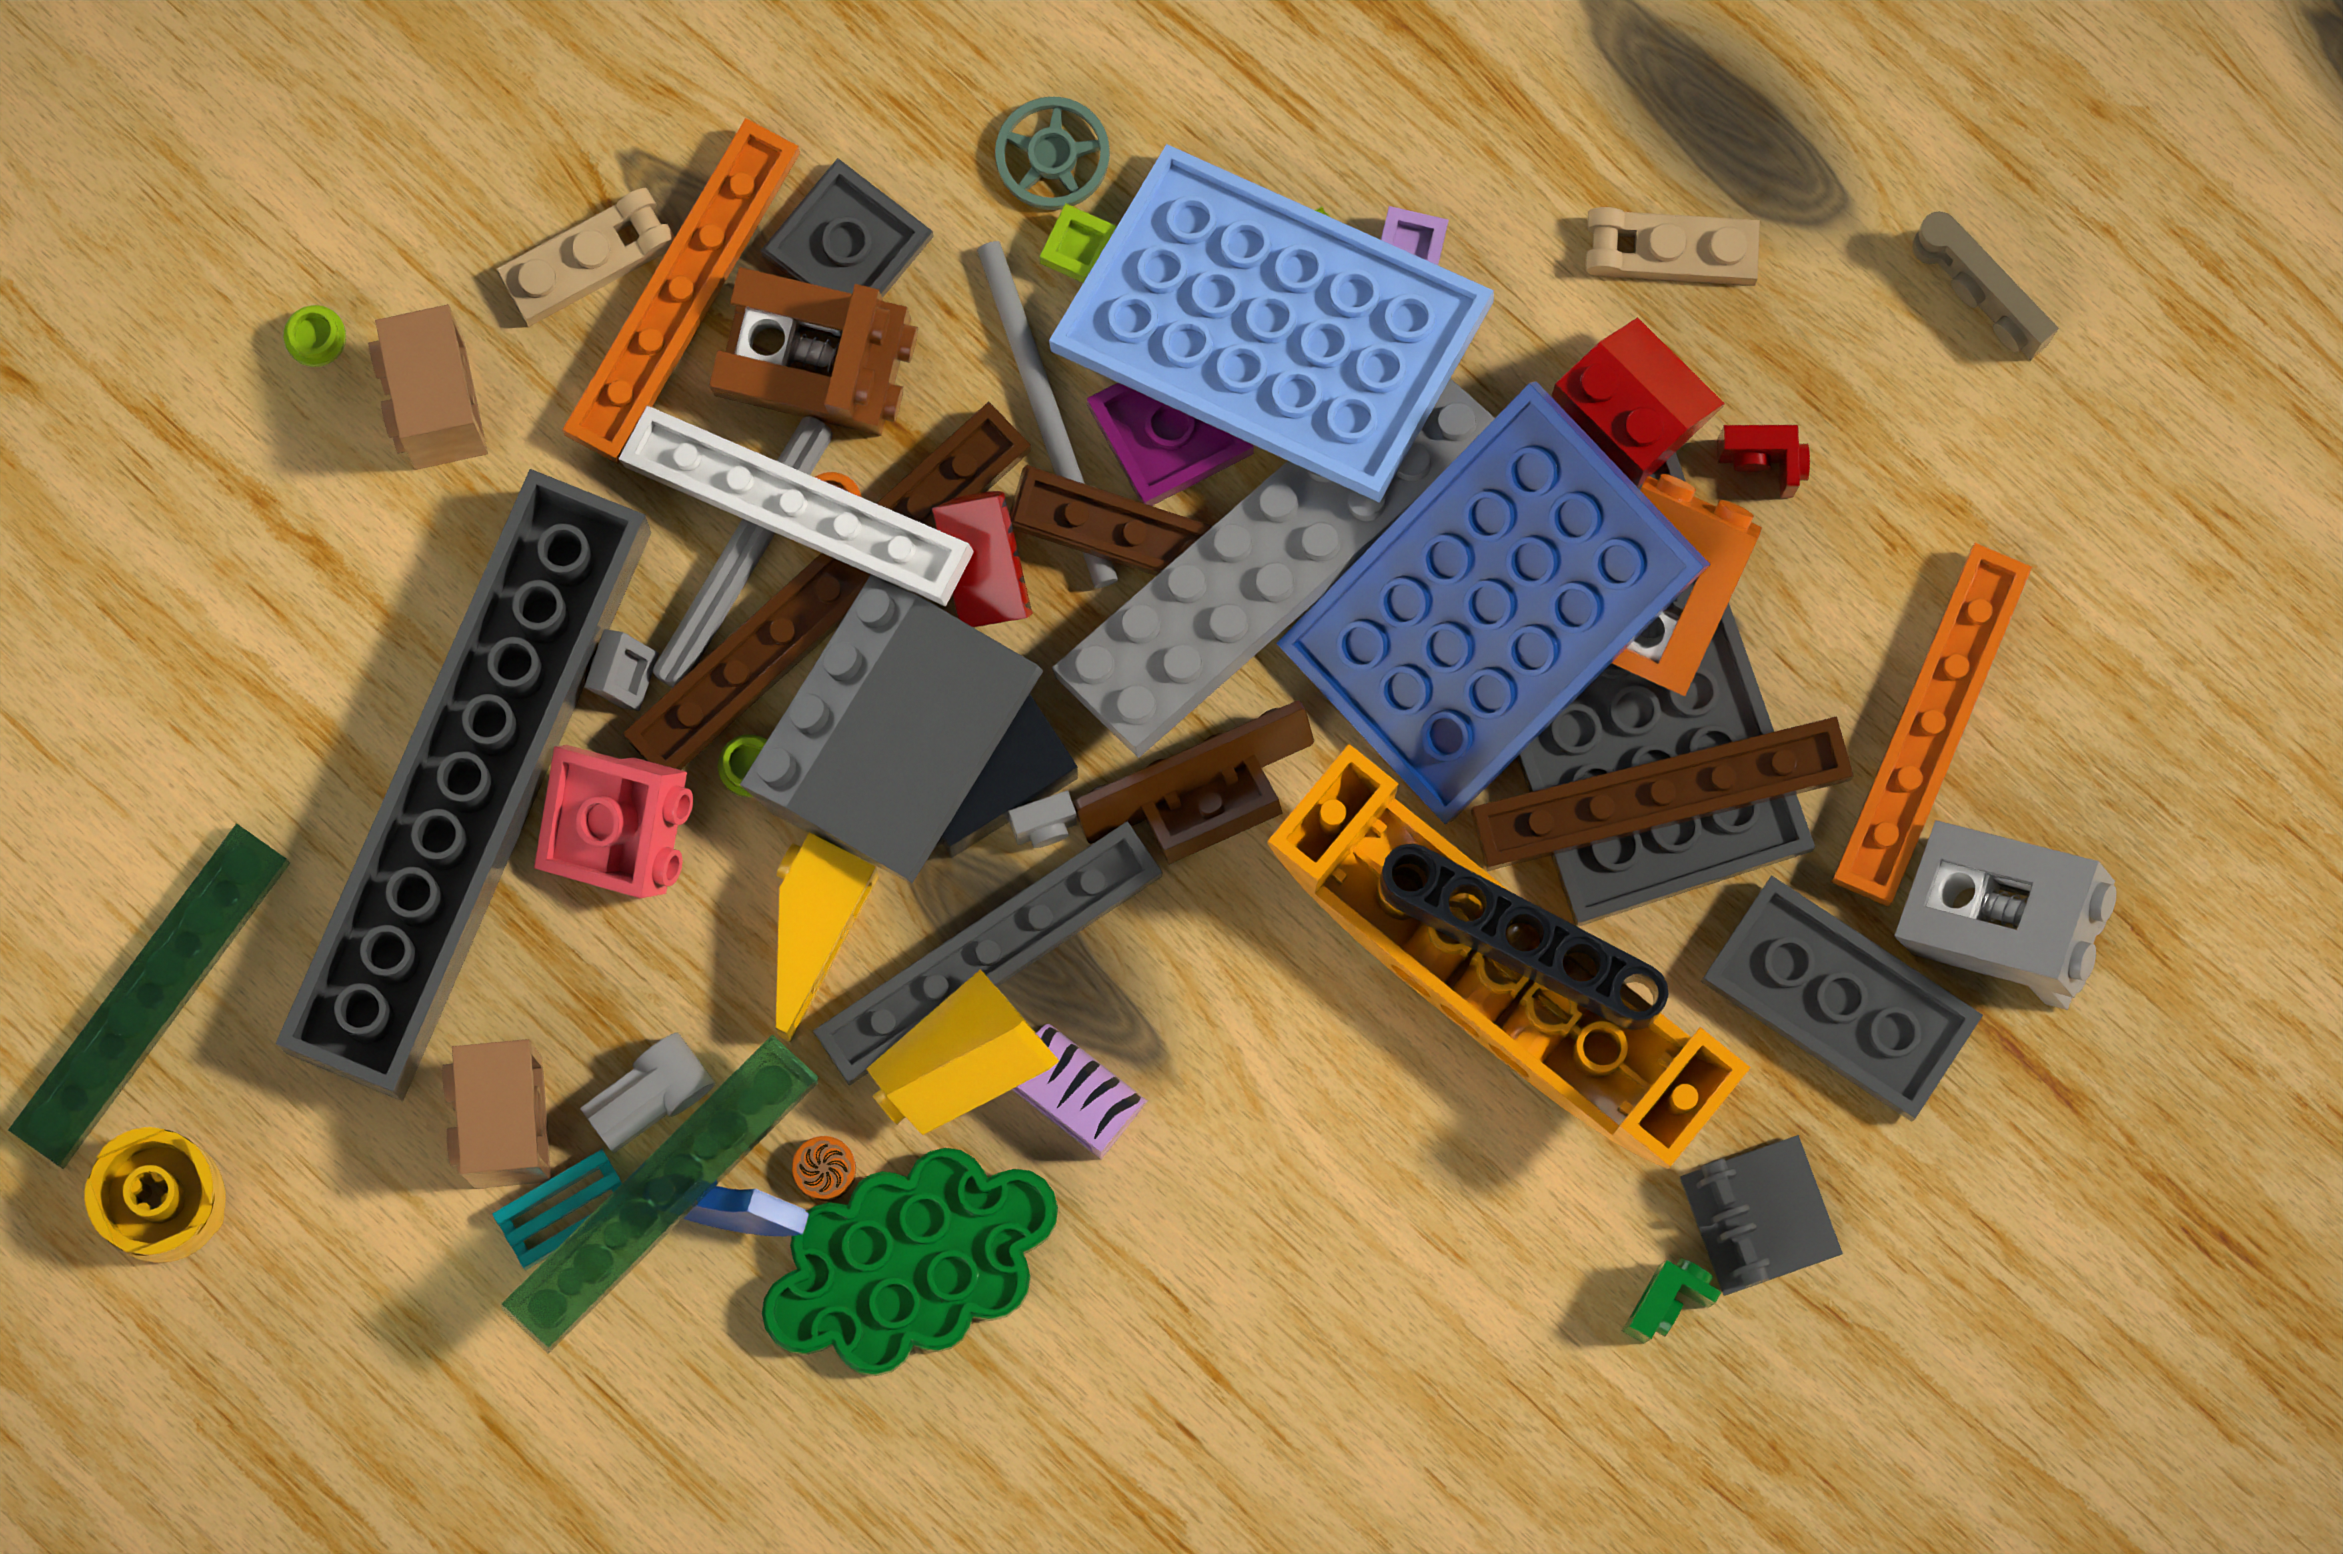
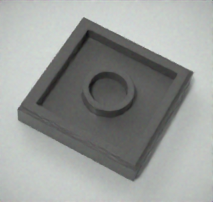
[761,158,934,298]

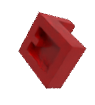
[1717,425,1810,498]

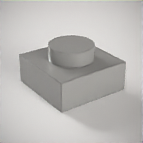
[584,629,659,711]
[1008,790,1077,848]

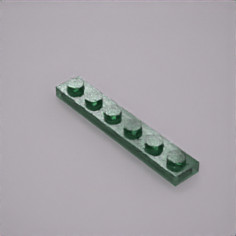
[8,823,290,1169]
[501,1035,819,1354]

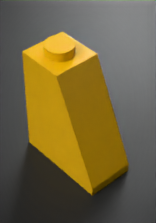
[866,969,1059,1135]

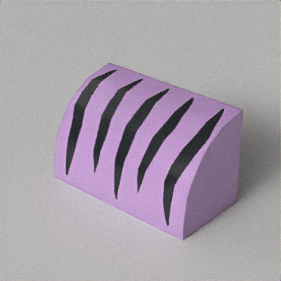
[1011,1024,1148,1160]

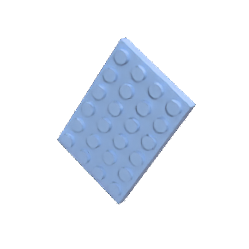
[1049,144,1494,503]

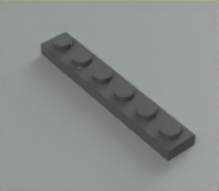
[813,821,1163,1086]

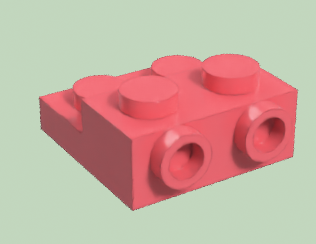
[534,745,693,898]

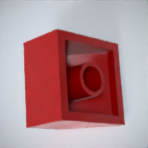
[1551,317,1725,488]

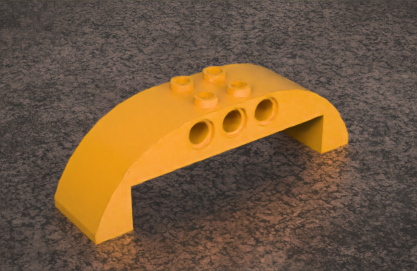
[1267,744,1751,1169]

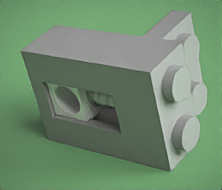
[1894,820,2116,1010]

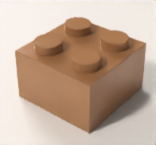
[368,304,488,470]
[442,1039,551,1189]

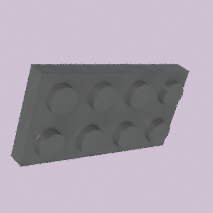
[1701,875,1983,1122]

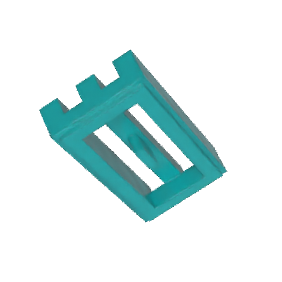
[492,1149,636,1270]

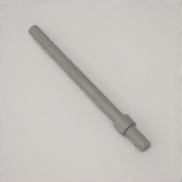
[977,241,1118,588]

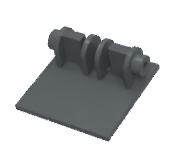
[1680,1135,1843,1296]

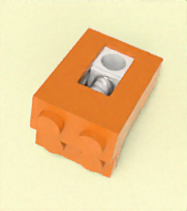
[1612,474,1762,696]

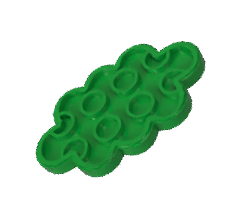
[762,1148,1058,1376]

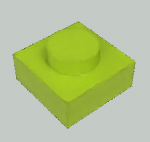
[1039,203,1117,283]

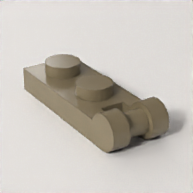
[1912,211,2059,361]

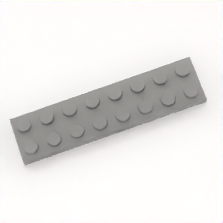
[1052,378,1495,758]

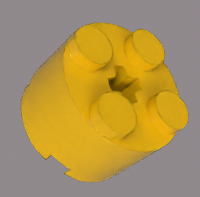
[84,1127,226,1263]

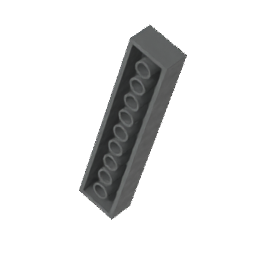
[275,469,652,1101]

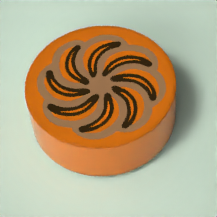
[792,1136,856,1202]

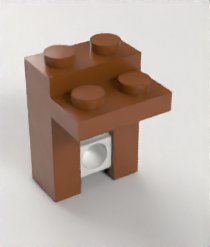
[709,267,918,436]

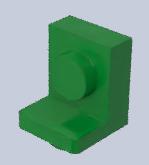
[1622,1258,1722,1344]

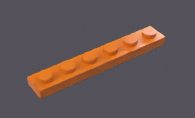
[562,118,800,464]
[1831,543,2032,907]

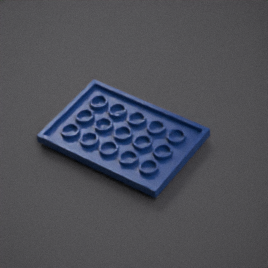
[1276,381,1711,824]

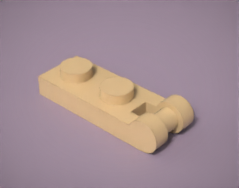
[497,188,675,327]
[1586,207,1760,286]

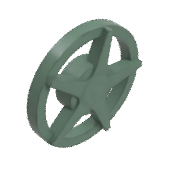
[995,97,1110,210]

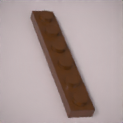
[1471,716,1854,871]

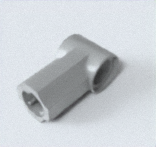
[580,1032,715,1154]

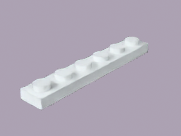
[619,406,974,606]

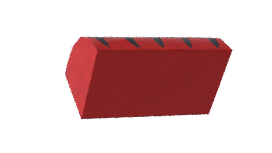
[932,491,1033,627]

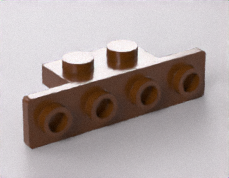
[1073,701,1314,865]

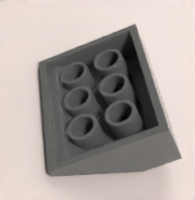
[740,574,1043,883]

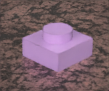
[1381,206,1449,265]

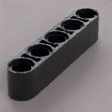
[1379,843,1669,1030]

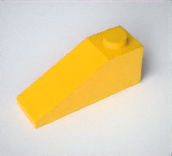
[775,832,879,1042]

